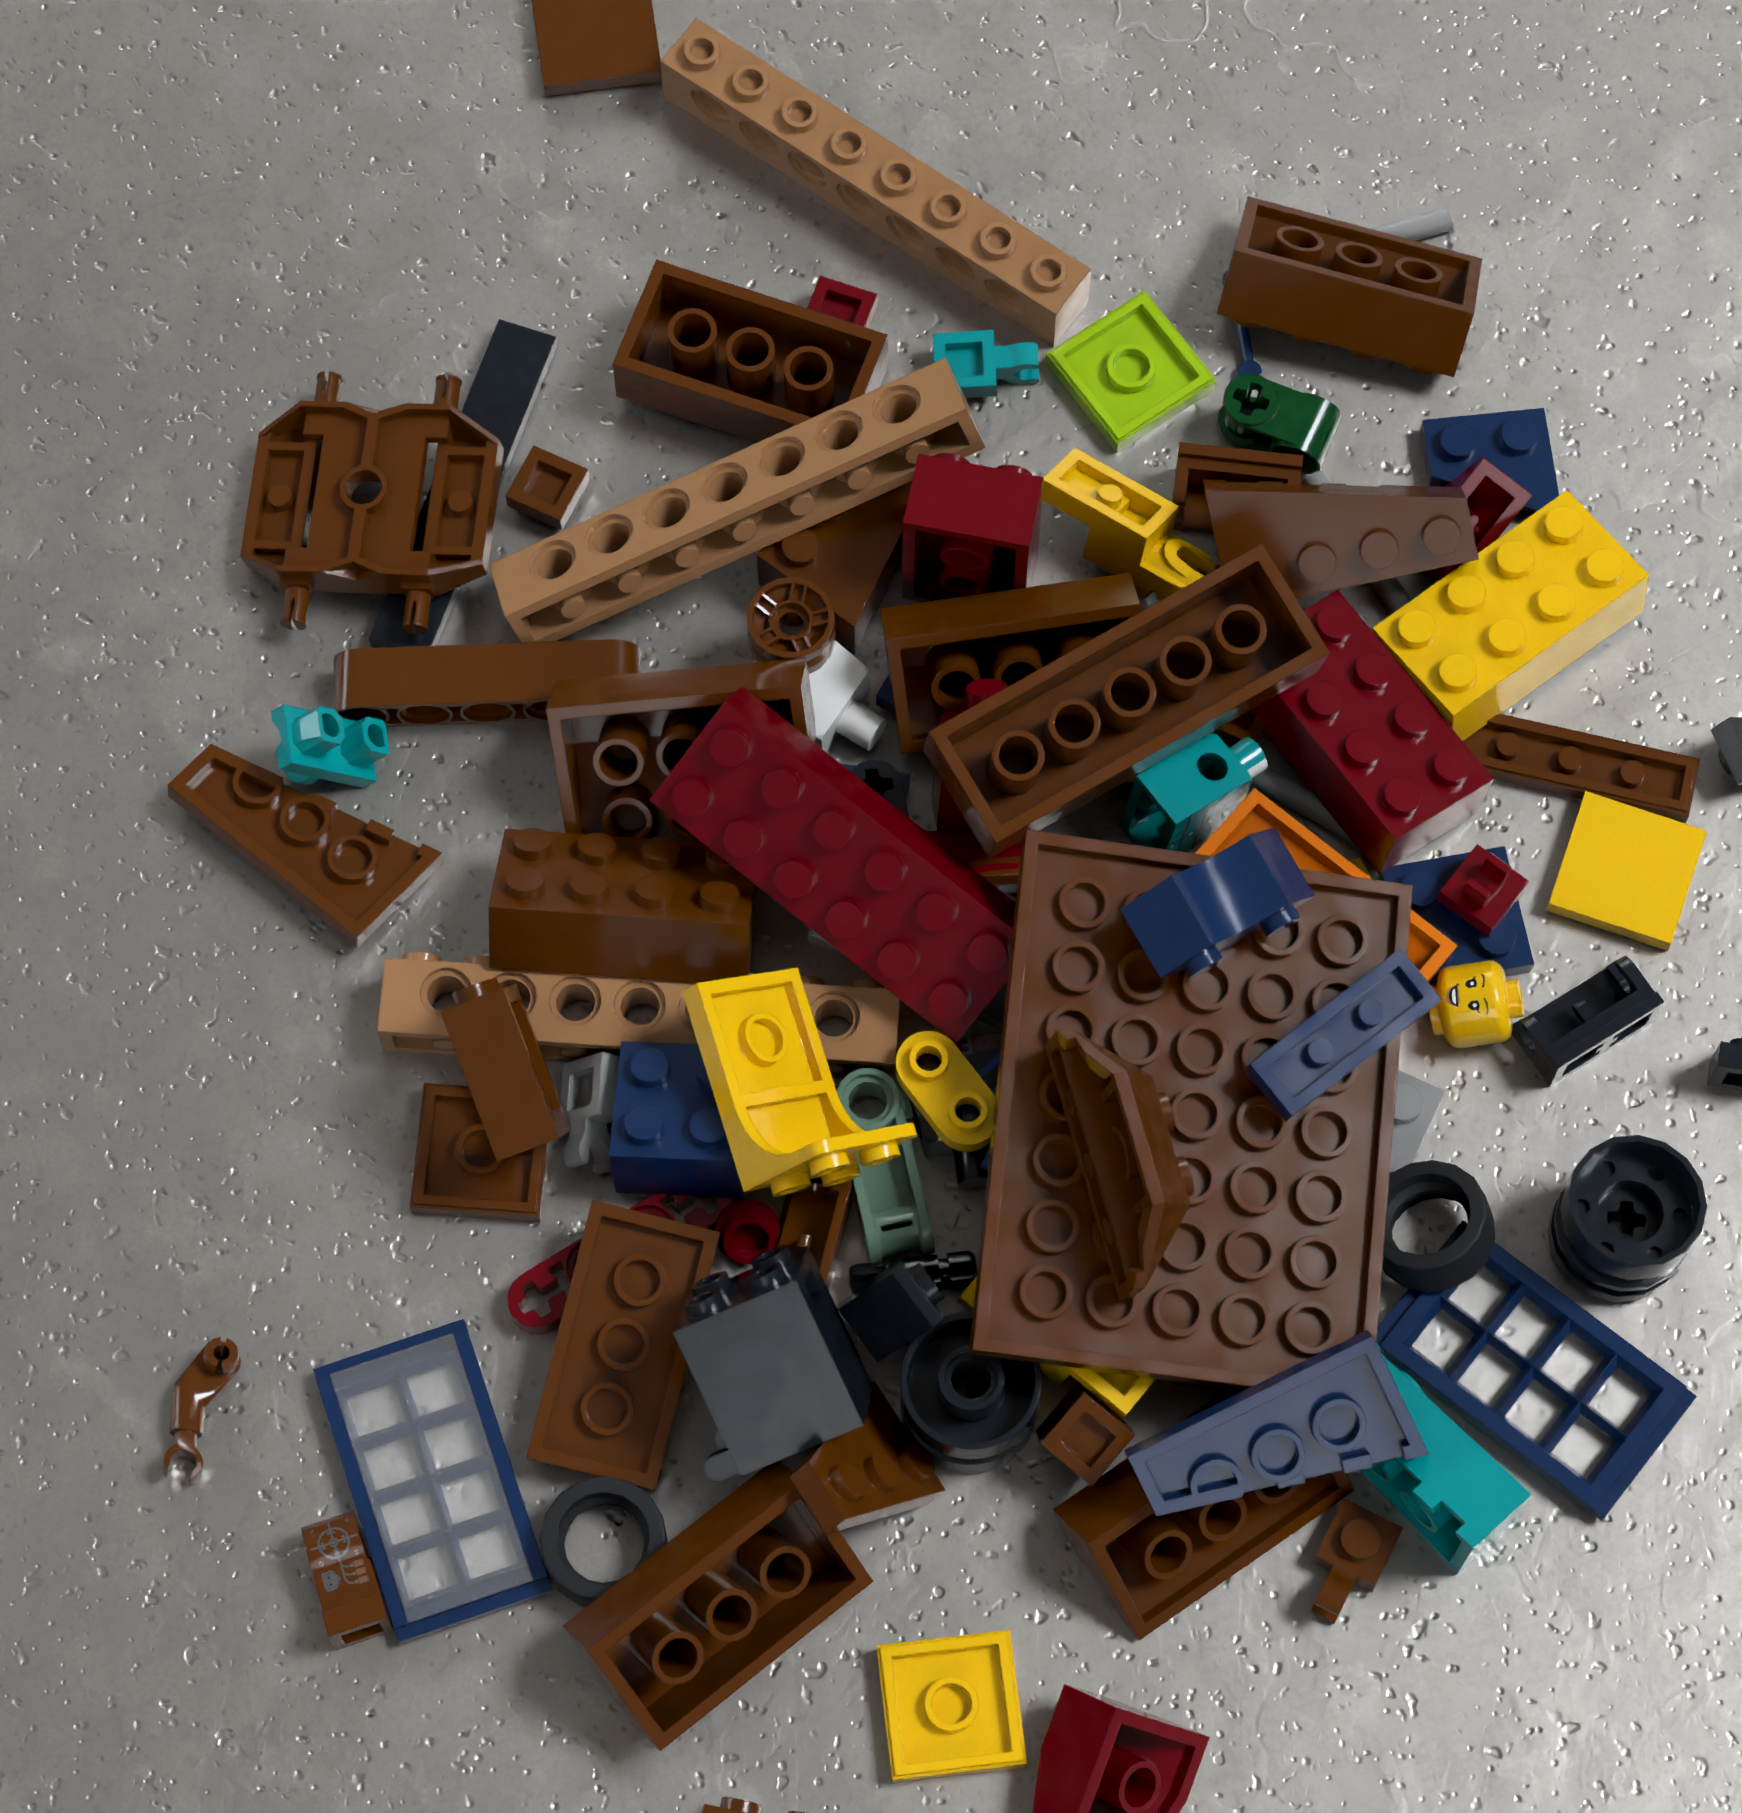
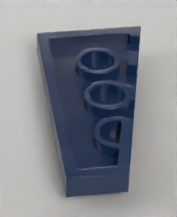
[1124,1330,1429,1516]

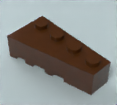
[757,481,912,656]

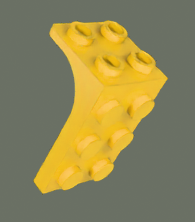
[682,967,917,1197]

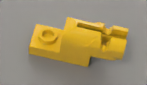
[1042,448,1220,601]

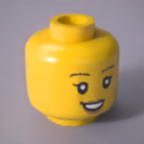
[1429,960,1524,1048]

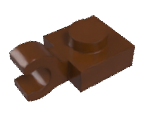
[1310,1498,1403,1624]

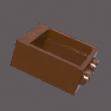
[440,977,571,1161]

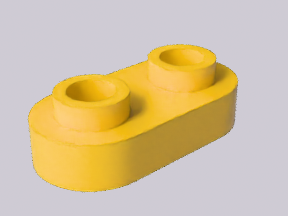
[895,1031,995,1152]

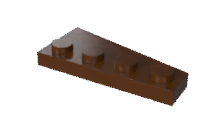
[168,744,443,948]

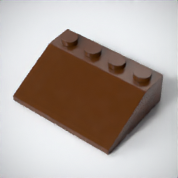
[546,658,817,842]

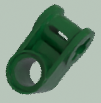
[1217,374,1341,474]

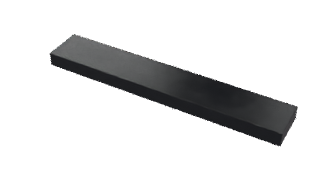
[369,319,558,648]

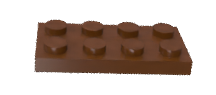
[525,1200,720,1491]

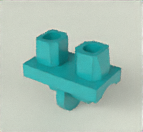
[271,704,389,788]

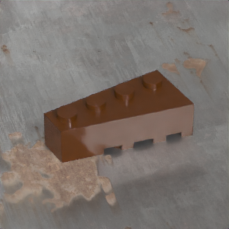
[1203,479,1479,598]

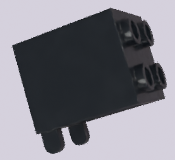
[672,1245,873,1481]

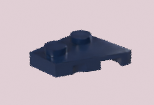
[1420,408,1559,514]

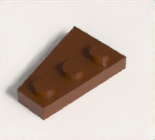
[790,1381,945,1534]

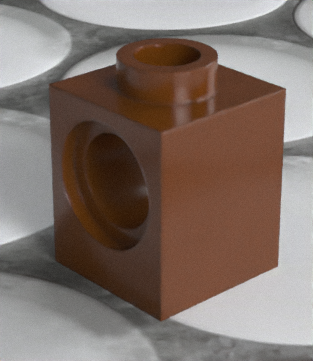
[1036,1381,1135,1486]

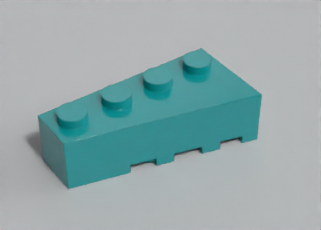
[1359,1342,1532,1574]

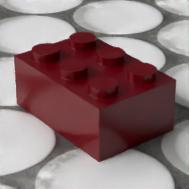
[902,453,1044,602]

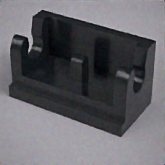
[1512,955,1664,1087]

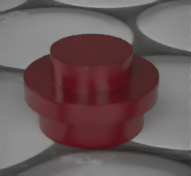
[714,1200,780,1264]

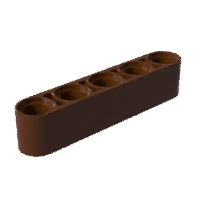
[333,639,641,727]

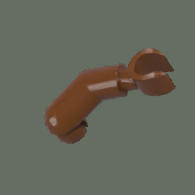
[162,1337,241,1485]

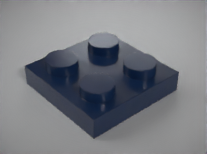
[1378,846,1534,985]

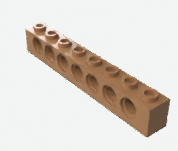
[660,18,1091,347]
[489,357,985,642]
[377,951,901,1079]

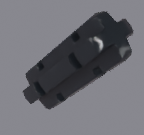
[849,1251,977,1294]

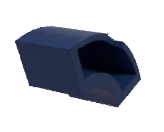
[1120,828,1315,979]

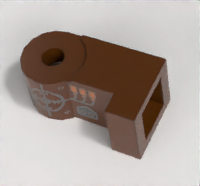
[301,1511,394,1650]

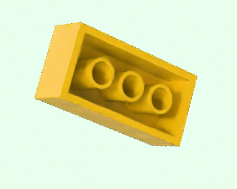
[1372,490,1649,741]

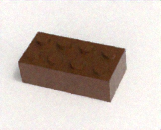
[612,259,888,443]
[488,828,759,983]
[563,1461,873,1751]

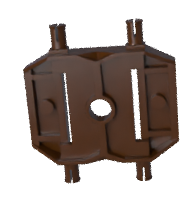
[240,371,504,634]

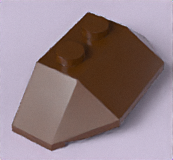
[1045,1028,1194,1302]

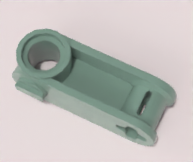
[835,1068,935,1265]

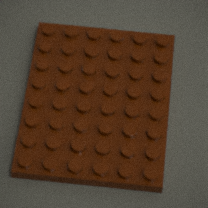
[969,829,1413,1390]

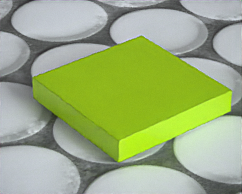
[1045,290,1217,453]

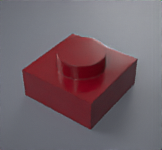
[807,276,878,328]

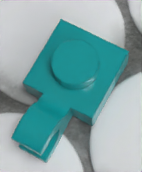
[932,330,1040,398]

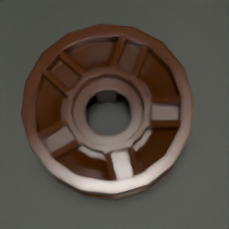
[746,577,836,674]

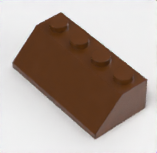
[1217,196,1482,377]
[880,573,1141,754]
[1053,1388,1355,1640]

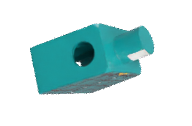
[1119,733,1268,852]

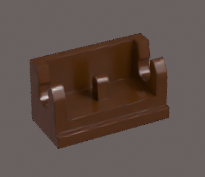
[1172,442,1303,534]
[774,1181,852,1291]

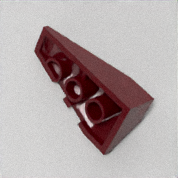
[1032,1684,1210,1813]

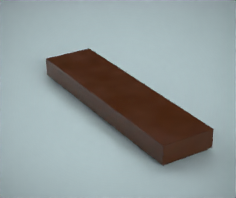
[1463,714,1700,823]

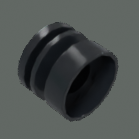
[1547,1135,1707,1302]

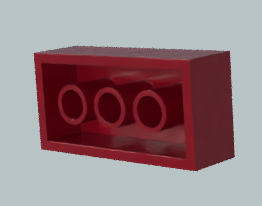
[1248,590,1494,874]

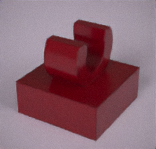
[1437,844,1529,937]

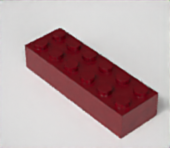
[649,686,1016,1043]

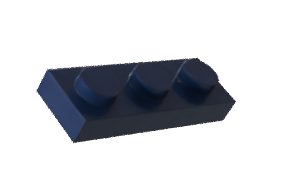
[1244,948,1442,1122]

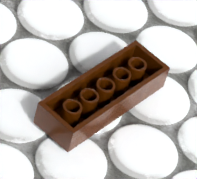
[923,544,1330,859]

